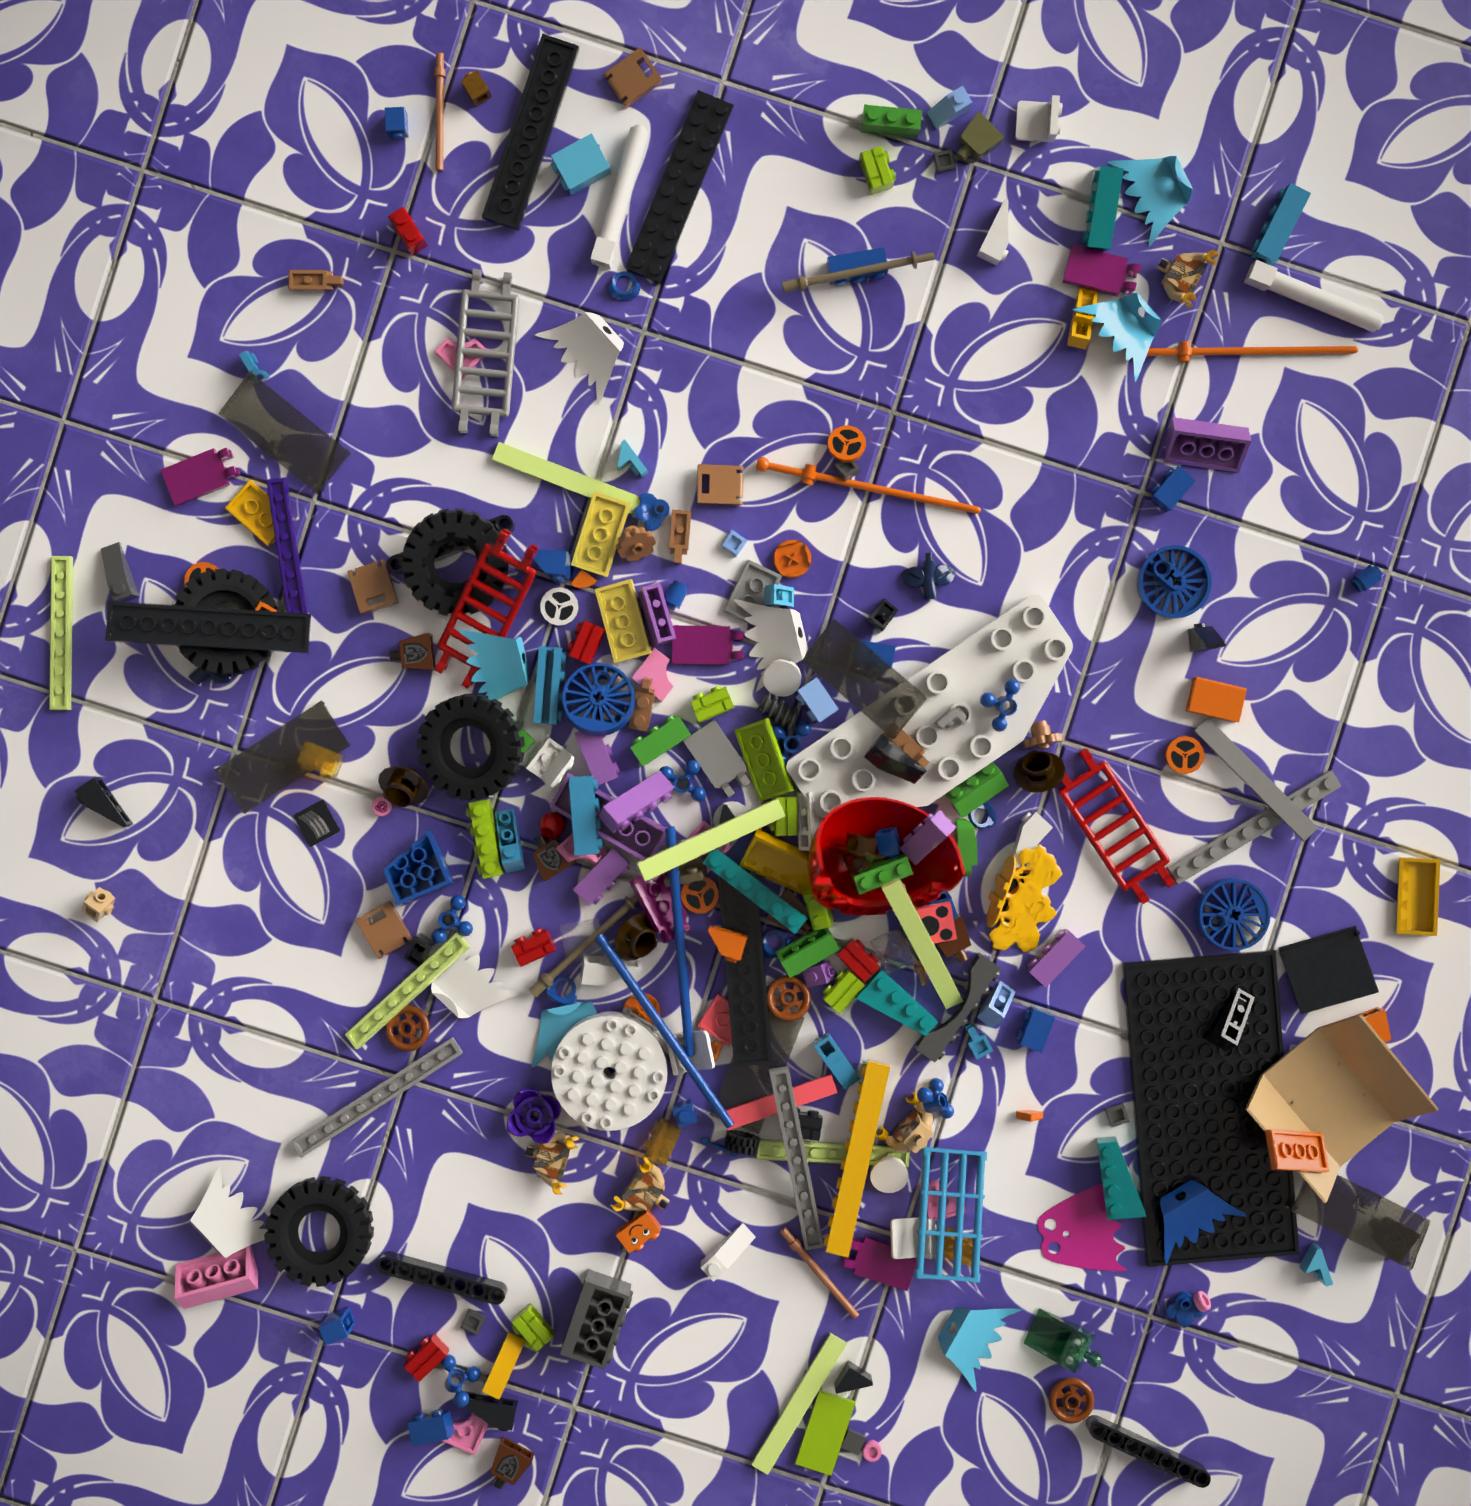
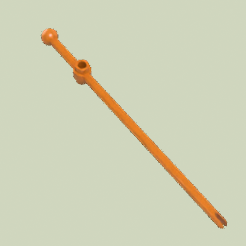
[1132,341,1359,362]
[756,457,981,514]

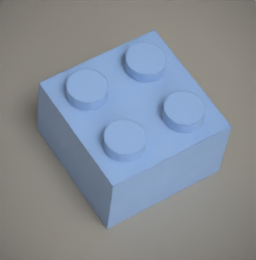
[795,677,839,723]

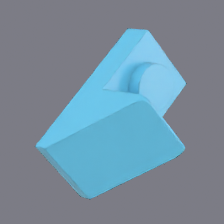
[617,439,648,478]
[764,584,794,607]
[1299,1242,1333,1287]

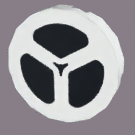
[540,587,579,626]

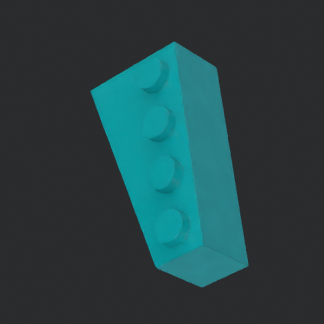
[1082,166,1124,250]
[855,967,938,1036]
[1097,1136,1146,1220]

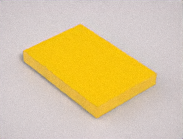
[225,480,295,547]

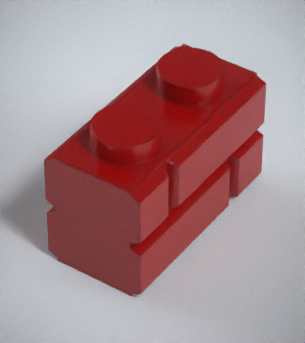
[388,207,428,255]
[567,620,605,664]
[511,927,557,967]
[836,938,880,983]
[403,1334,449,1382]

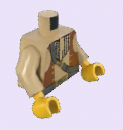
[1156,250,1219,308]
[875,1092,933,1153]
[525,1132,579,1195]
[610,1157,670,1212]

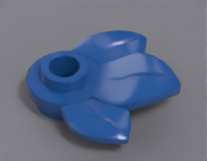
[632,493,670,531]
[1165,1291,1204,1328]

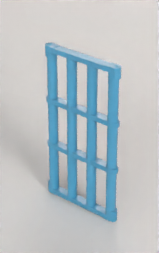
[914,1146,987,1283]

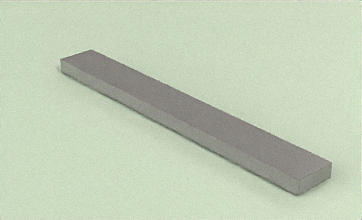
[1193,718,1318,841]

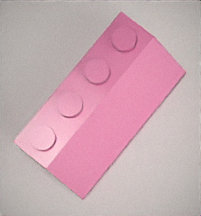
[174,1245,258,1309]

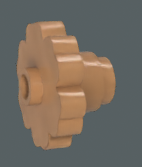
[616,526,656,561]
[1023,721,1063,750]

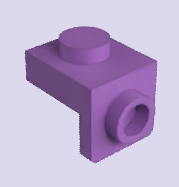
[802,961,835,987]

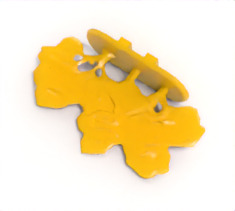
[986,844,1062,953]

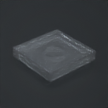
[560,918,605,962]
[870,927,920,975]

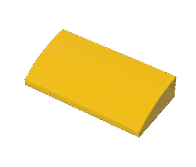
[739,829,810,895]
[1396,857,1440,936]

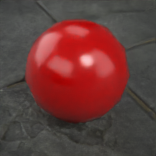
[539,812,566,838]

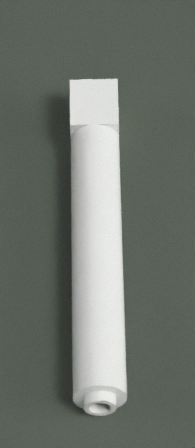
[591,125,649,269]
[1244,260,1384,332]

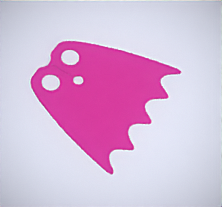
[1038,1183,1127,1271]

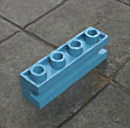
[1251,183,1311,266]
[533,646,567,725]
[569,775,603,855]

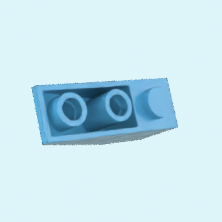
[495,808,525,873]
[812,1032,860,1090]

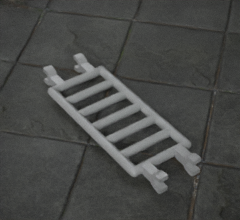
[451,269,520,437]

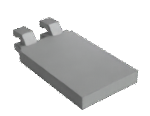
[683,719,751,797]

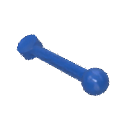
[701,1137,738,1157]

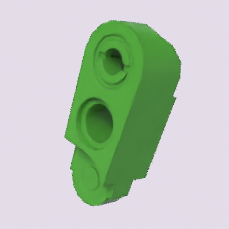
[954,819,977,877]

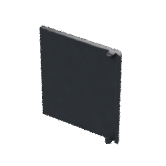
[1278,926,1379,1014]

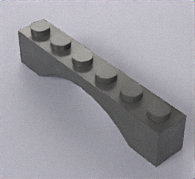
[914,952,1000,1062]

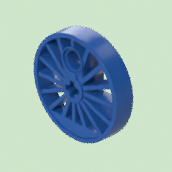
[1137,545,1212,618]
[562,663,635,736]
[1195,877,1271,950]

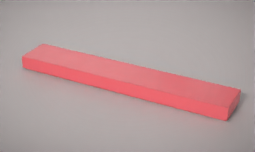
[726,1074,838,1131]

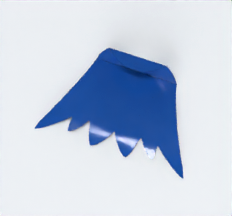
[1160,1180,1247,1265]

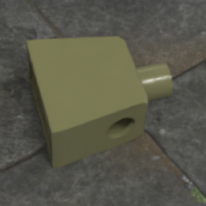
[956,111,1004,162]

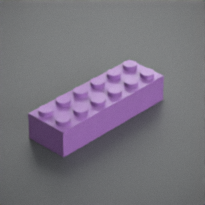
[549,773,666,860]

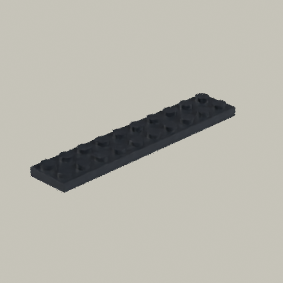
[482,33,580,231]
[625,90,734,284]
[105,601,311,653]
[718,871,773,1067]

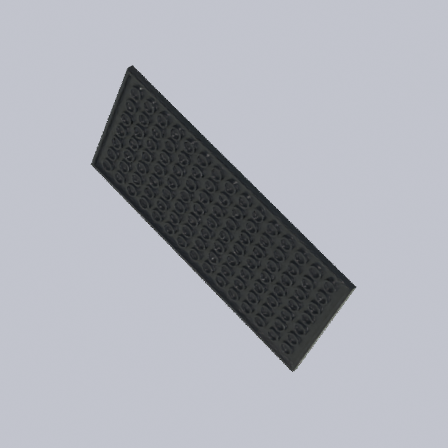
[1122,950,1299,1267]

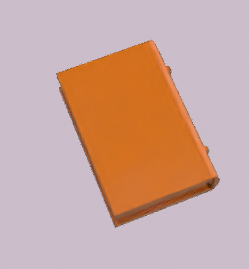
[1185,676,1247,723]

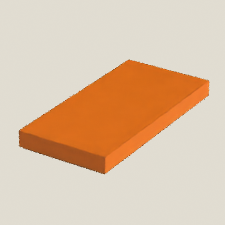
[1265,1129,1329,1173]

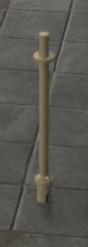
[781,251,935,294]
[529,894,639,998]

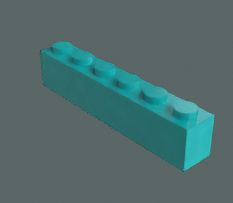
[703,848,808,934]

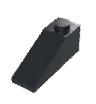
[1188,623,1226,652]
[864,734,927,784]
[75,777,133,827]
[1209,988,1255,1051]
[465,1391,518,1431]

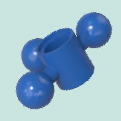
[980,679,1020,732]
[772,721,811,765]
[659,760,706,802]
[431,895,473,944]
[917,1078,954,1119]
[441,1355,481,1408]

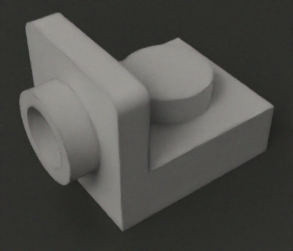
[934,707,967,729]

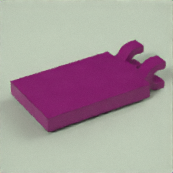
[1062,244,1141,297]
[161,448,241,506]
[672,625,743,665]
[629,872,691,943]
[842,1236,916,1291]

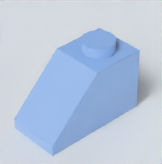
[927,86,973,130]
[977,981,1016,1028]

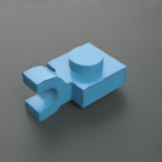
[239,350,270,385]
[964,1023,993,1060]

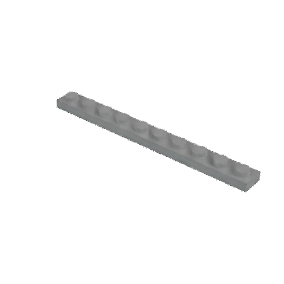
[1167,770,1342,884]
[291,1037,463,1158]
[769,1066,824,1250]

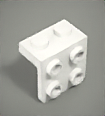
[1015,95,1062,143]
[524,736,574,789]
[666,1031,715,1075]
[890,1217,937,1259]

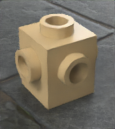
[81,887,115,922]

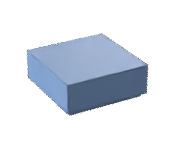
[721,530,747,557]

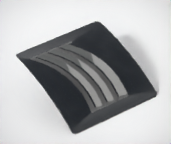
[294,799,340,846]

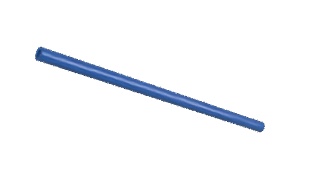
[665,826,695,1057]
[594,933,734,1129]

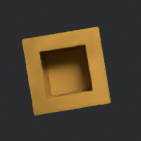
[461,70,492,107]

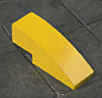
[1067,287,1098,350]
[482,1332,525,1399]

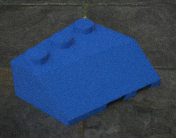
[383,830,455,906]

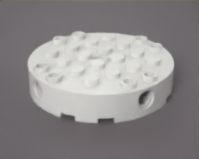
[551,1011,668,1131]

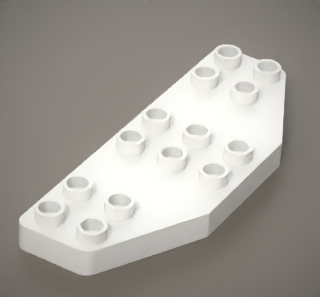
[786,594,1073,818]

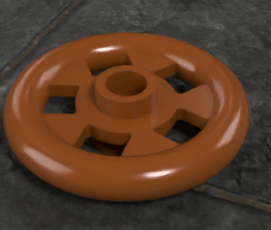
[766,976,811,1022]
[385,1005,430,1052]
[1049,1377,1094,1424]

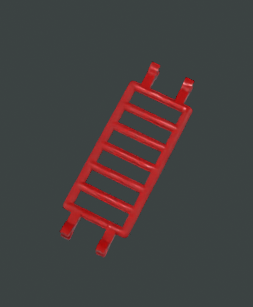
[435,529,539,689]
[1058,749,1175,904]

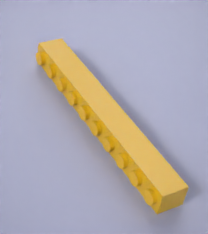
[823,1059,891,1258]

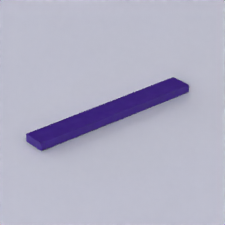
[266,477,308,614]

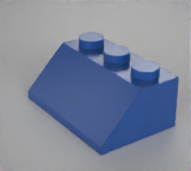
[533,549,572,583]

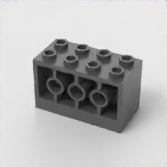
[560,1269,633,1369]

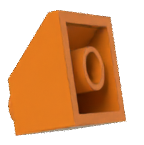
[708,925,748,963]

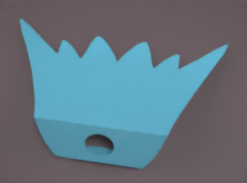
[1107,156,1193,247]
[1073,293,1161,382]
[457,630,529,700]
[531,1001,598,1068]
[938,1307,1022,1392]

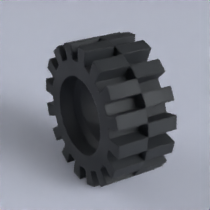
[724,1130,760,1156]

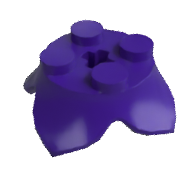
[507,1089,561,1144]

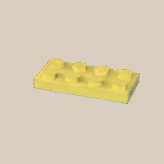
[571,491,631,577]
[595,579,652,663]

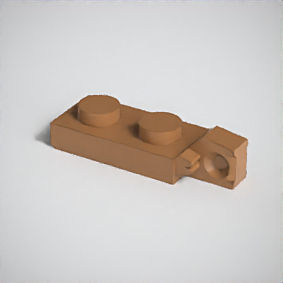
[288,270,344,291]
[669,510,691,565]
[629,677,655,732]
[883,722,930,768]

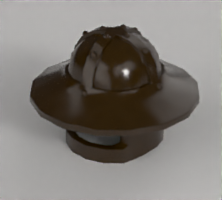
[1013,750,1066,793]
[378,766,429,808]
[833,832,885,873]
[614,913,658,961]

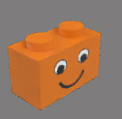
[616,1210,661,1254]

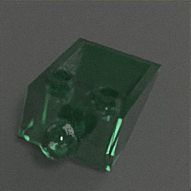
[1024,1308,1102,1373]

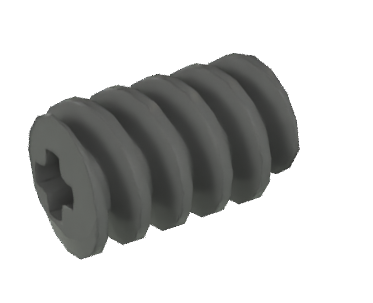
[756,692,798,731]

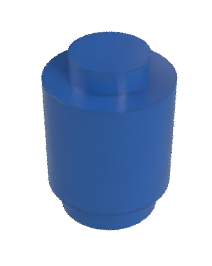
[1351,565,1382,593]
[664,580,687,610]

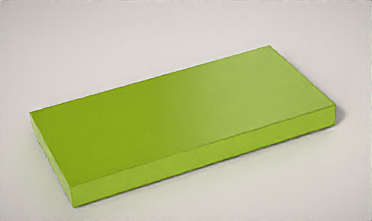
[734,718,794,802]
[795,1390,855,1476]

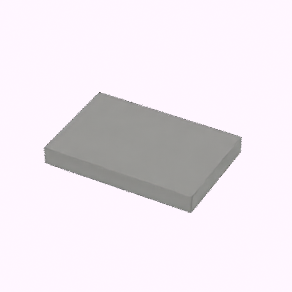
[723,559,782,627]

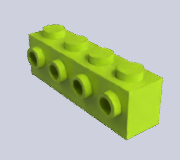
[466,799,505,879]

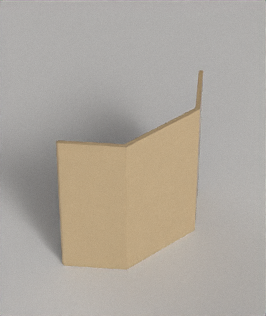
[1245,1014,1439,1203]

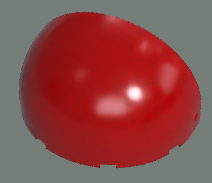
[808,797,966,915]

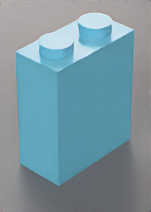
[551,133,611,196]

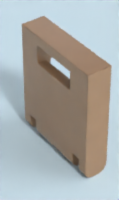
[603,47,663,108]
[697,464,744,506]
[347,559,399,615]
[355,900,413,959]

